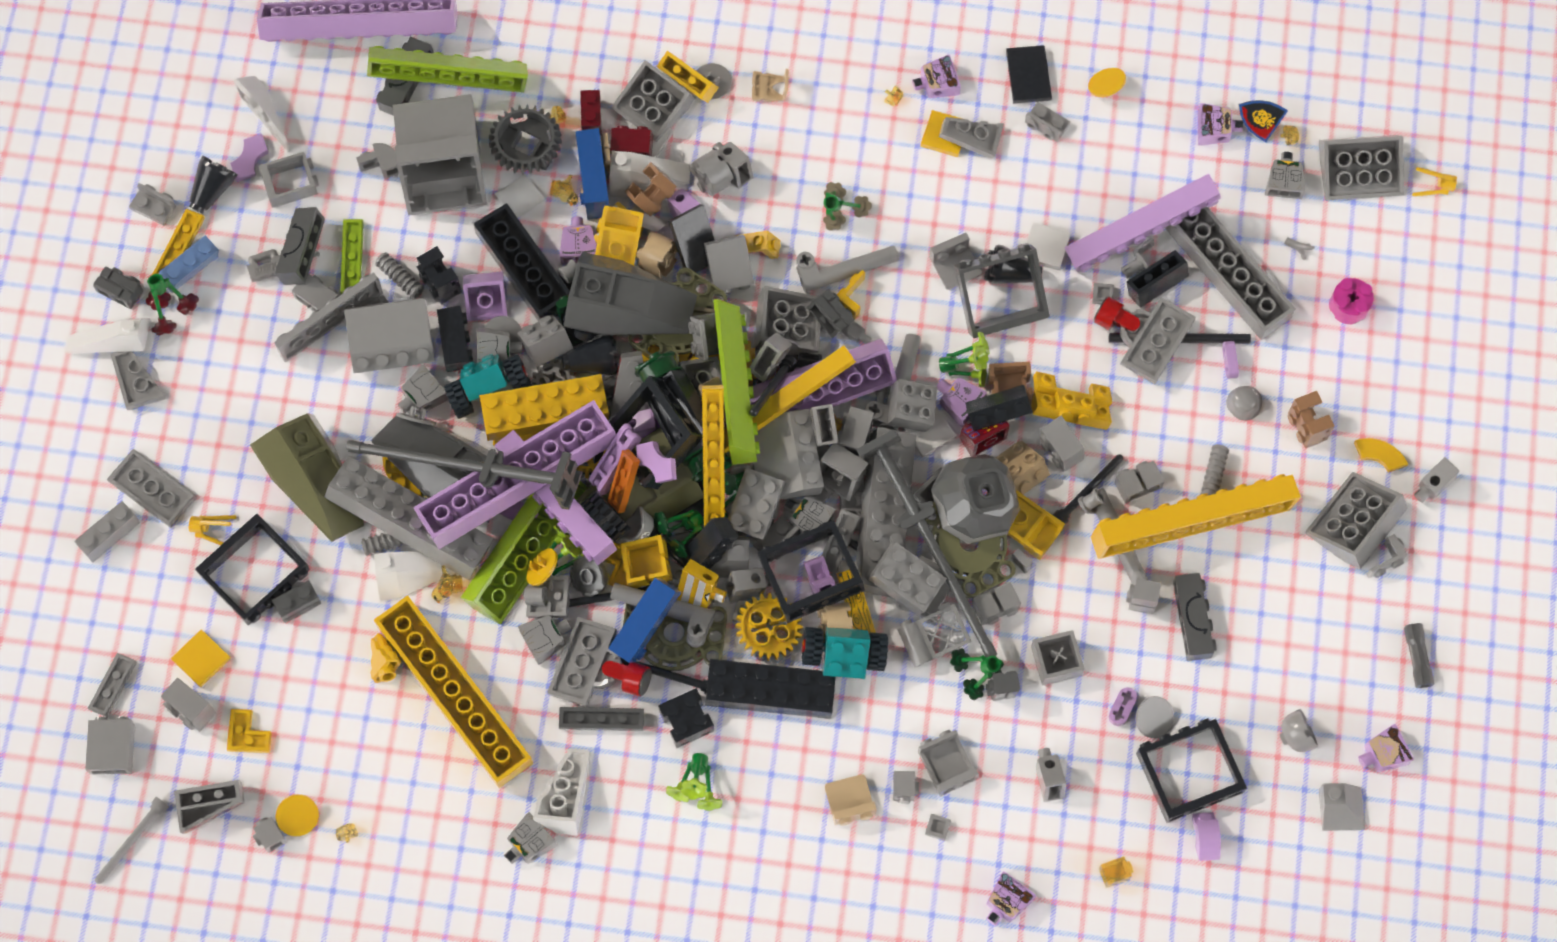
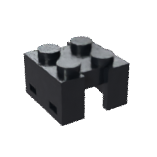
[416,246,462,305]
[658,688,715,749]

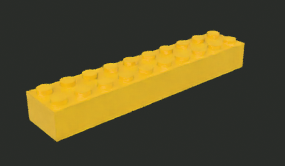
[1090,474,1301,559]
[374,595,533,789]

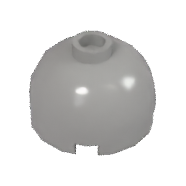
[1279,708,1318,752]

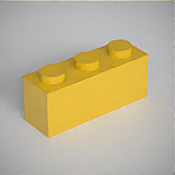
[656,50,719,103]

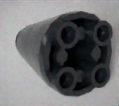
[189,155,238,214]
[984,244,1042,284]
[561,335,618,375]

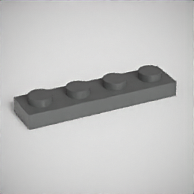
[558,707,644,731]

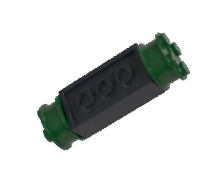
[635,351,732,483]

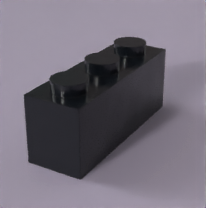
[1126,250,1189,308]
[436,305,474,372]
[965,385,1033,431]
[681,517,738,570]

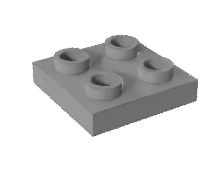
[524,575,571,619]

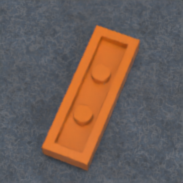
[607,449,640,513]

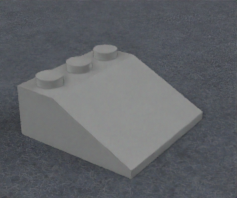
[611,60,696,142]
[754,286,821,353]

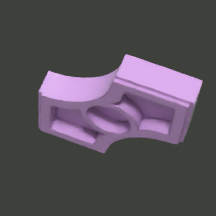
[230,133,269,182]
[636,441,677,483]

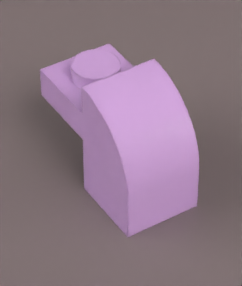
[803,555,836,594]
[1192,812,1221,861]

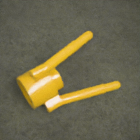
[1412,167,1457,196]
[188,515,237,545]

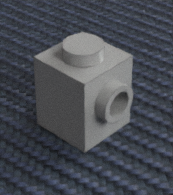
[893,771,919,804]
[253,817,287,854]

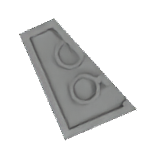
[939,117,1004,159]
[110,351,167,411]

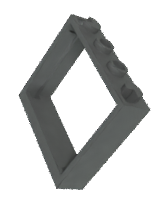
[954,243,1050,339]

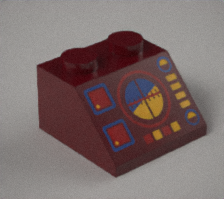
[959,421,1010,457]

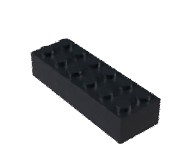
[473,203,570,322]
[705,659,836,719]

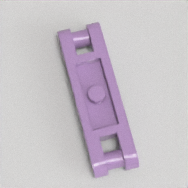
[589,423,641,495]

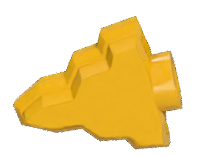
[370,633,401,683]

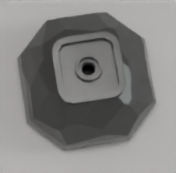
[931,454,1020,544]

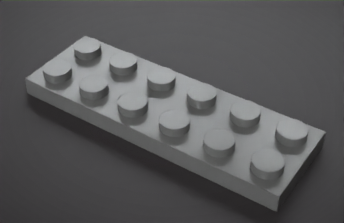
[274,272,383,363]

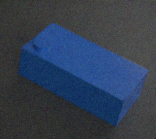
[575,128,610,220]
[608,578,681,663]

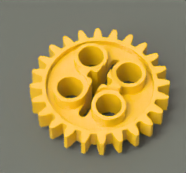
[735,593,803,661]

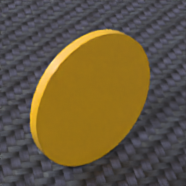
[1088,68,1126,97]
[527,548,558,586]
[275,794,319,836]

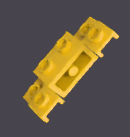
[1031,371,1113,430]

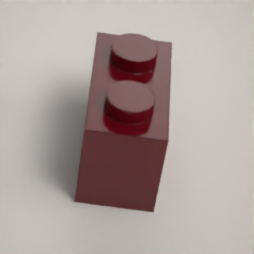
[580,90,602,136]
[610,125,654,156]

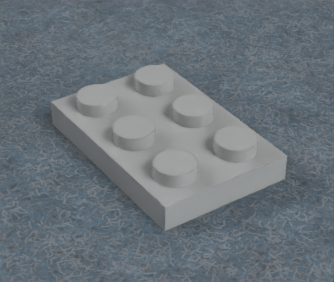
[728,467,786,540]

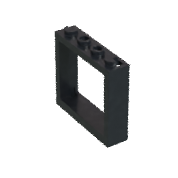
[609,375,703,490]
[195,513,310,626]
[757,520,865,623]
[1136,718,1247,823]

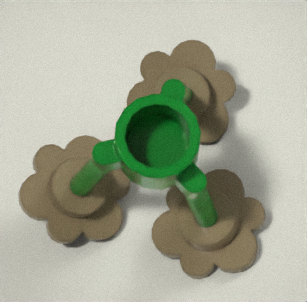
[823,182,872,231]

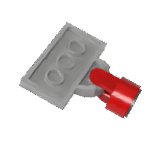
[1093,296,1196,384]
[547,617,652,707]

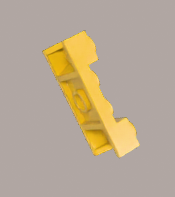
[595,205,644,265]
[986,490,1065,560]

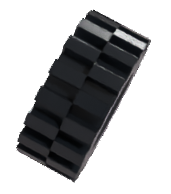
[580,490,631,543]

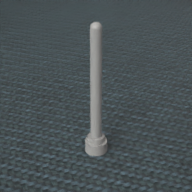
[95,796,170,884]

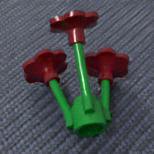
[145,274,199,336]

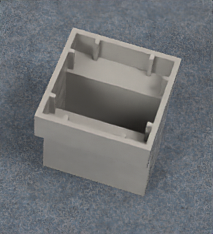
[393,94,487,216]

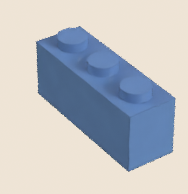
[159,235,219,293]

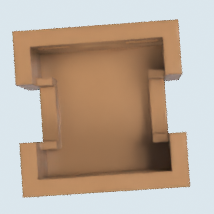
[625,162,677,217]
[988,361,1033,408]
[1287,390,1335,449]

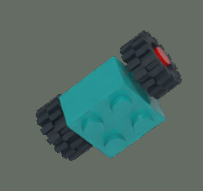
[444,354,532,419]
[801,627,888,679]

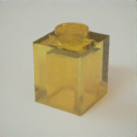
[1098,856,1134,889]

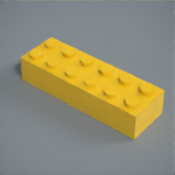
[479,374,609,441]

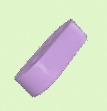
[1222,341,1239,379]
[1108,687,1137,726]

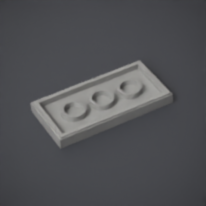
[106,449,197,528]

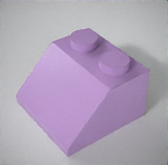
[463,271,508,321]

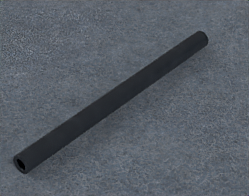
[1108,333,1251,344]

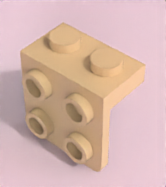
[995,441,1050,495]
[825,774,877,826]

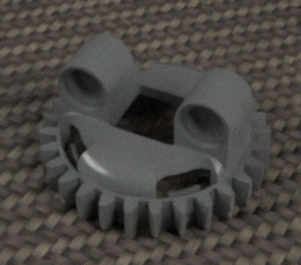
[488,104,562,175]

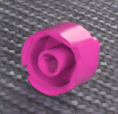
[1329,278,1374,325]

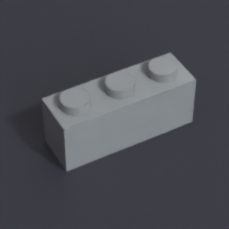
[74,501,140,563]

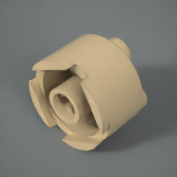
[636,231,678,279]
[817,602,853,643]

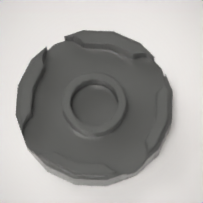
[570,556,608,597]

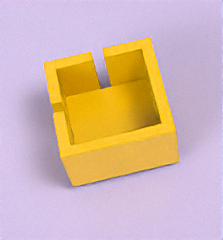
[620,535,673,588]

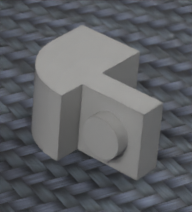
[356,143,399,179]

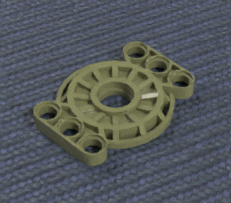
[628,268,727,364]
[926,502,1016,598]
[623,603,727,671]

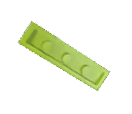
[340,219,364,295]

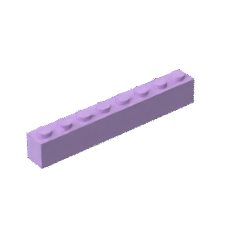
[1064,173,1221,273]
[494,430,617,566]

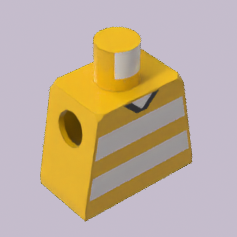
[677,559,727,608]

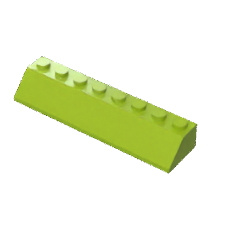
[367,46,528,93]
[714,299,760,465]
[460,480,588,625]

